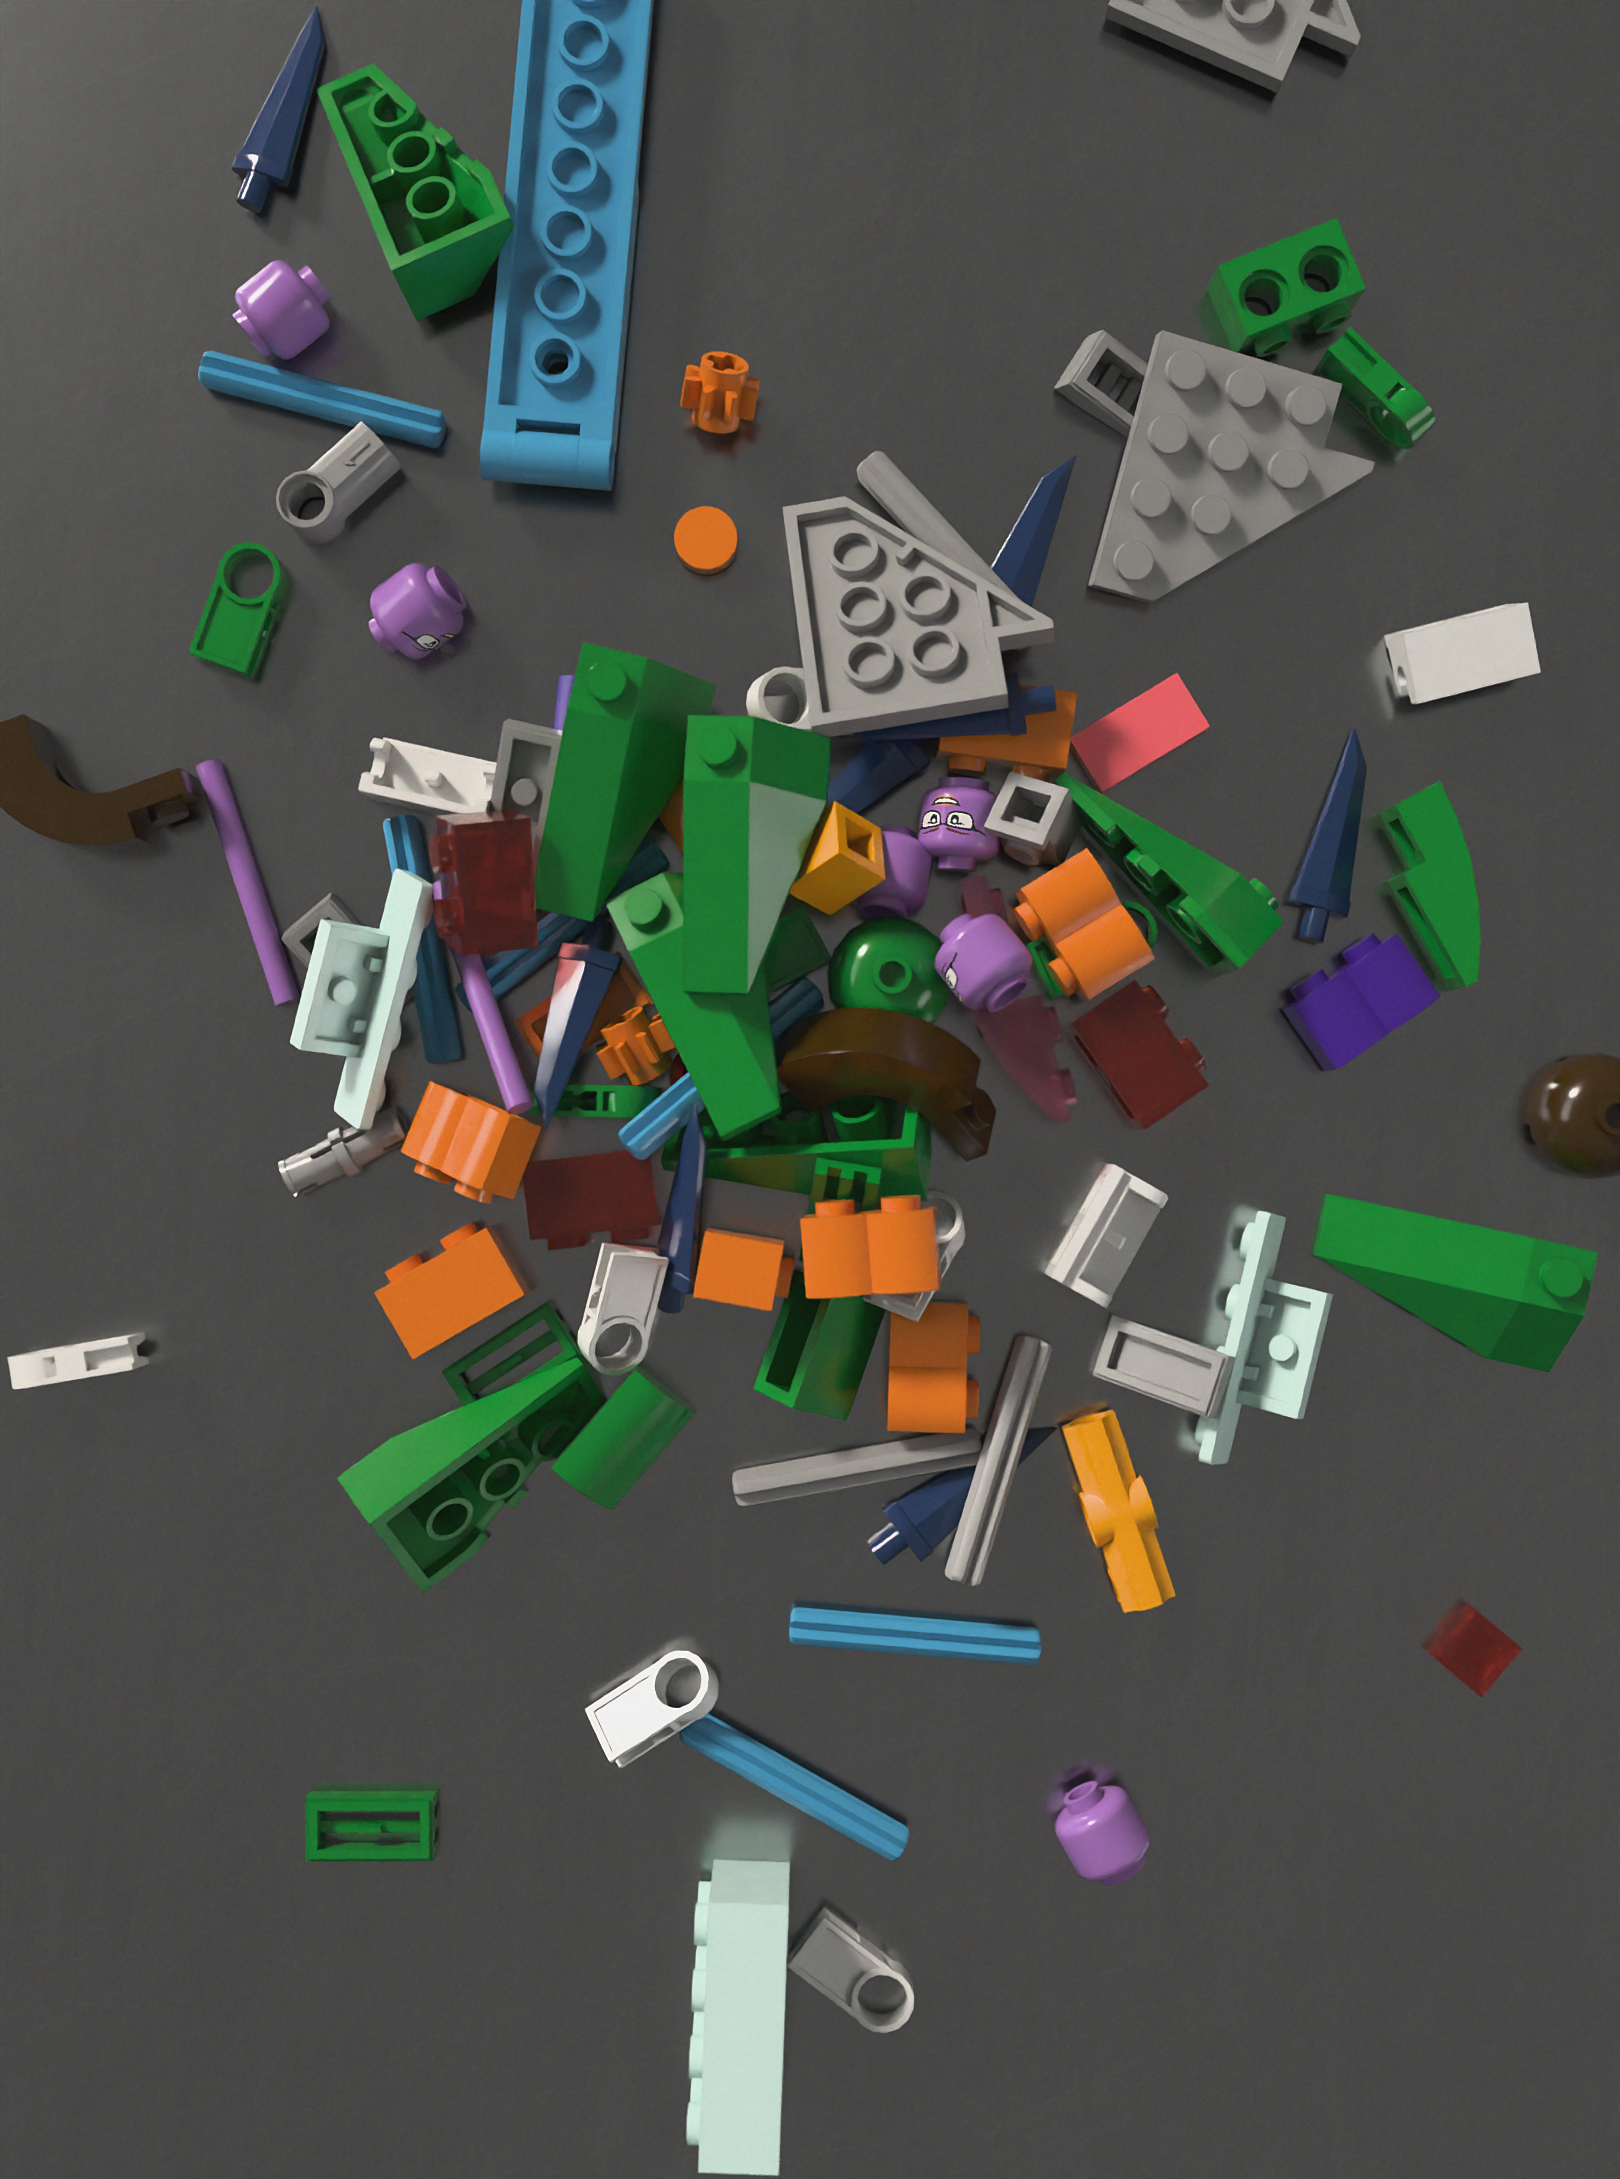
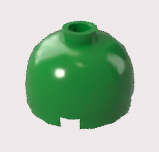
[827,916,952,1024]

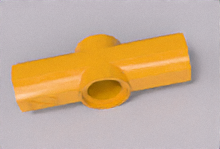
[1061,1410,1176,1613]

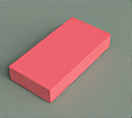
[1070,673,1210,794]

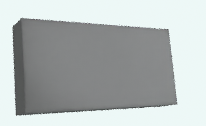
[1093,1315,1236,1419]

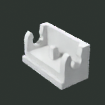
[1384,603,1541,704]
[358,737,496,826]
[1044,1163,1168,1308]

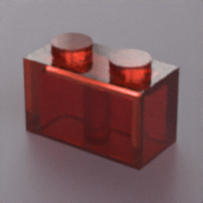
[429,809,538,956]
[1065,980,1209,1130]
[522,1151,663,1250]

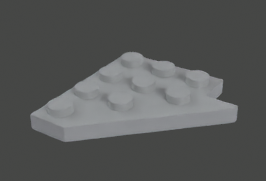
[1105,0,1361,93]
[1088,330,1375,603]
[783,496,1054,737]

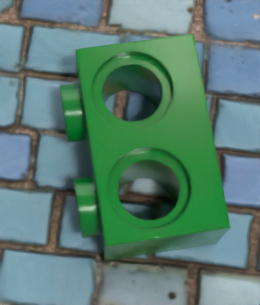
[1207,218,1366,357]

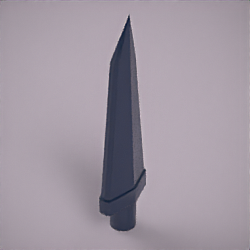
[231,5,325,213]
[990,455,1077,607]
[851,672,1056,741]
[1289,726,1367,943]
[828,738,932,814]
[534,917,623,1132]
[656,1103,707,1314]
[869,1428,1057,1566]

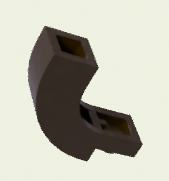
[0,714,205,853]
[776,1007,996,1162]

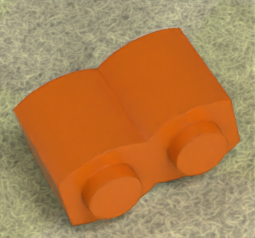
[1013,848,1155,1002]
[401,1080,542,1204]
[800,1195,942,1298]
[887,1301,980,1434]

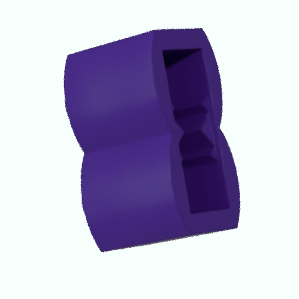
[1282,932,1441,1071]

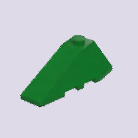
[316,63,514,321]
[529,642,716,923]
[683,715,832,996]
[1052,773,1284,977]
[605,872,782,1141]
[661,1088,932,1204]
[1313,1194,1598,1373]
[337,1357,605,1594]

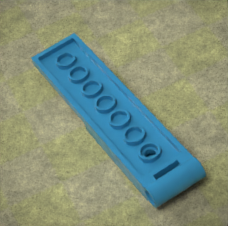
[480,0,654,491]

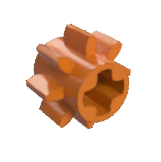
[680,351,760,434]
[595,1006,676,1086]

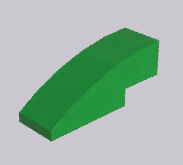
[1379,781,1481,991]

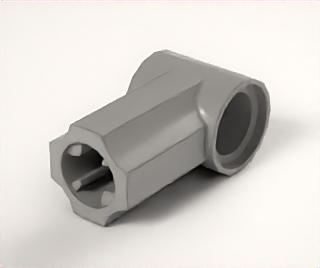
[276,421,402,545]

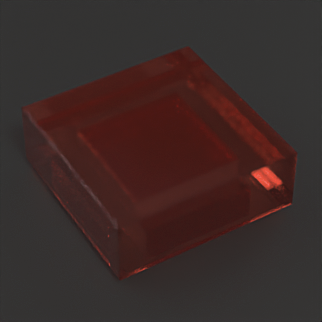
[1427,1603,1522,1698]

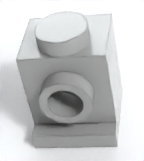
[984,771,1082,866]

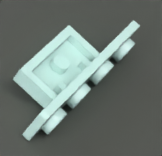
[290,869,433,1130]
[1195,1211,1333,1465]

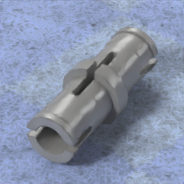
[278,1106,409,1198]

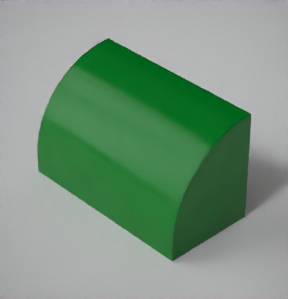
[753,1269,886,1422]
[551,1363,697,1509]

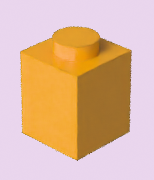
[789,801,885,916]

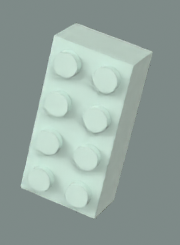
[686,1859,790,2176]

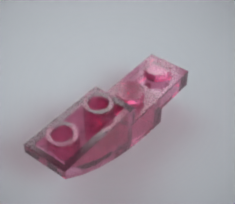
[957,875,1077,1123]

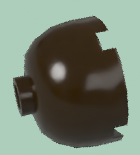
[1524,1053,1620,1179]

